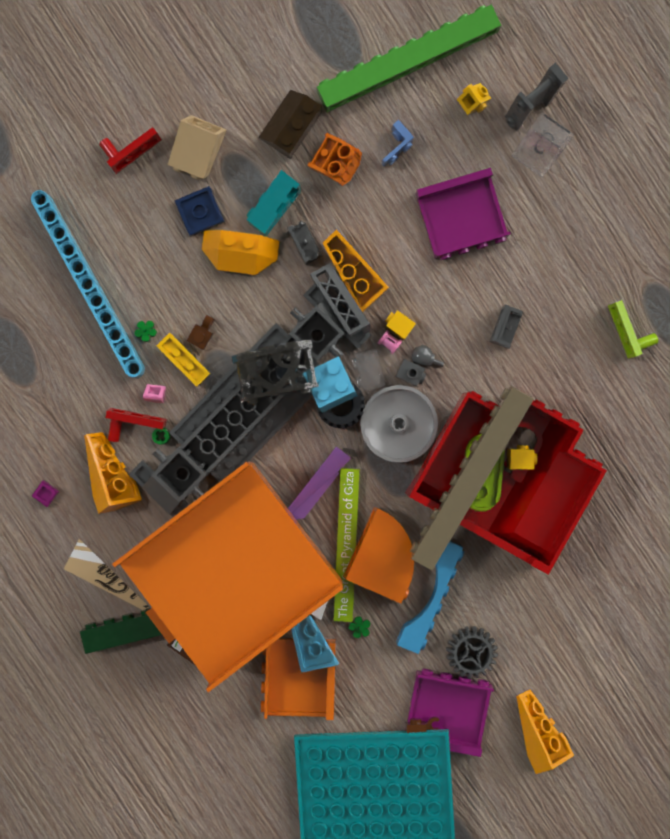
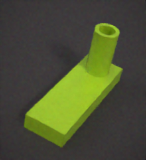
[608,300,658,359]

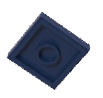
[175,186,225,237]

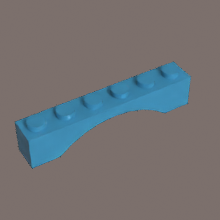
[396,541,464,654]

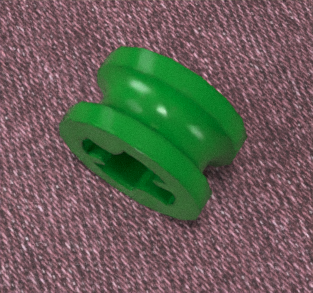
[152,428,170,445]

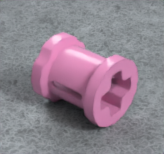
[378,329,402,355]

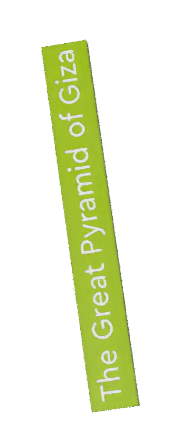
[334,468,360,622]

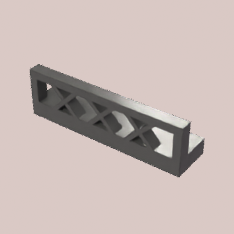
[310,263,370,337]

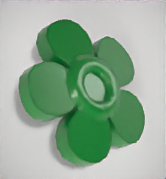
[135,321,157,342]
[349,616,371,638]

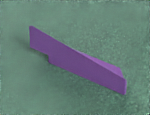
[288,446,351,519]

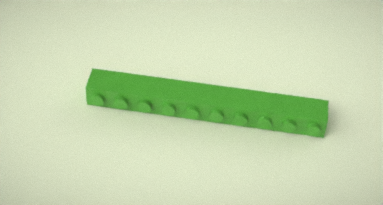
[317,4,501,113]

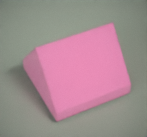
[143,384,166,403]

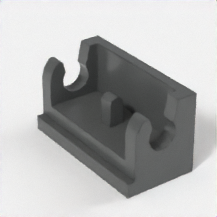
[288,221,322,265]
[489,304,523,349]

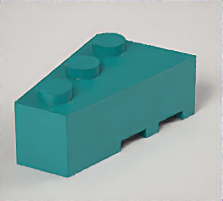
[247,170,301,237]

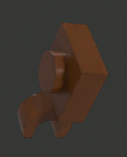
[186,315,215,350]
[406,716,439,733]

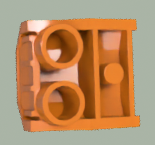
[307,133,362,186]

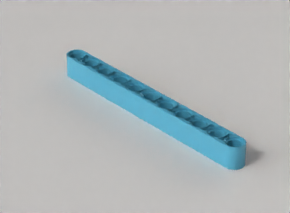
[31,190,145,378]

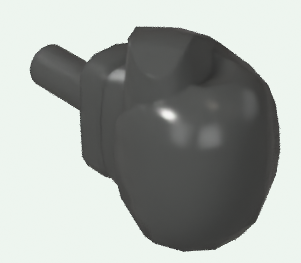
[411,344,444,367]

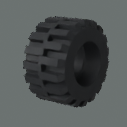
[317,383,365,428]

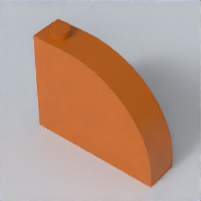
[343,507,414,604]

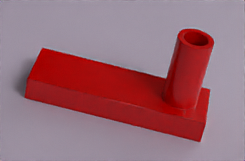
[99,127,162,174]
[105,408,167,442]

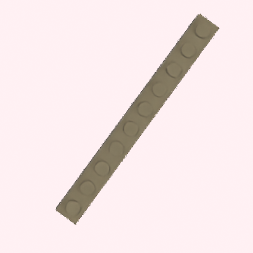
[410,385,534,570]

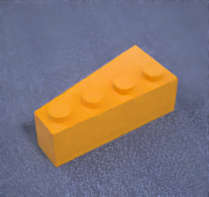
[323,229,389,312]

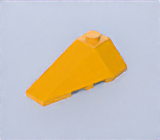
[84,432,142,514]
[516,689,574,774]

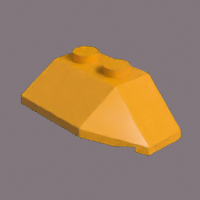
[202,230,280,275]

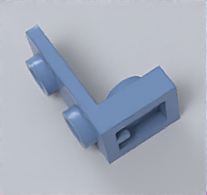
[382,120,414,166]

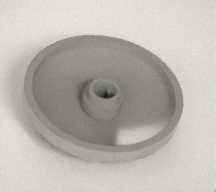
[360,385,438,462]

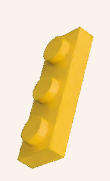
[156,333,211,387]

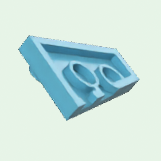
[291,615,339,673]

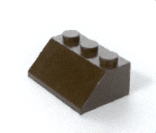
[259,90,322,159]

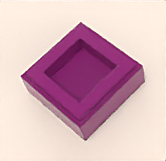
[32,480,59,507]

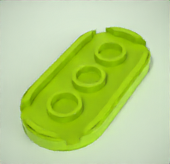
[465,434,505,512]

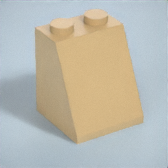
[168,115,227,180]

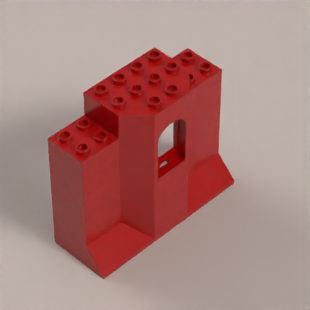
[405,391,607,575]

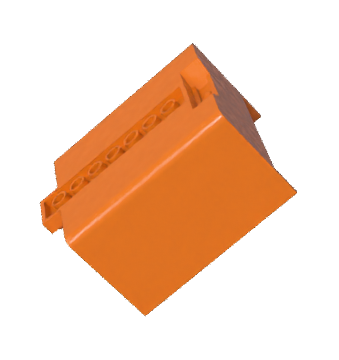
[112,462,343,693]

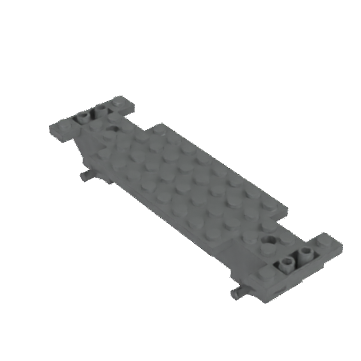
[129,283,371,517]

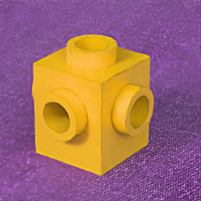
[457,83,491,115]

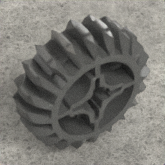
[446,626,498,679]

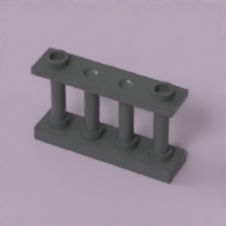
[505,62,568,131]

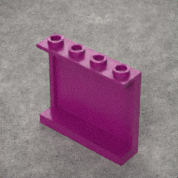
[415,168,511,260]
[405,668,494,757]

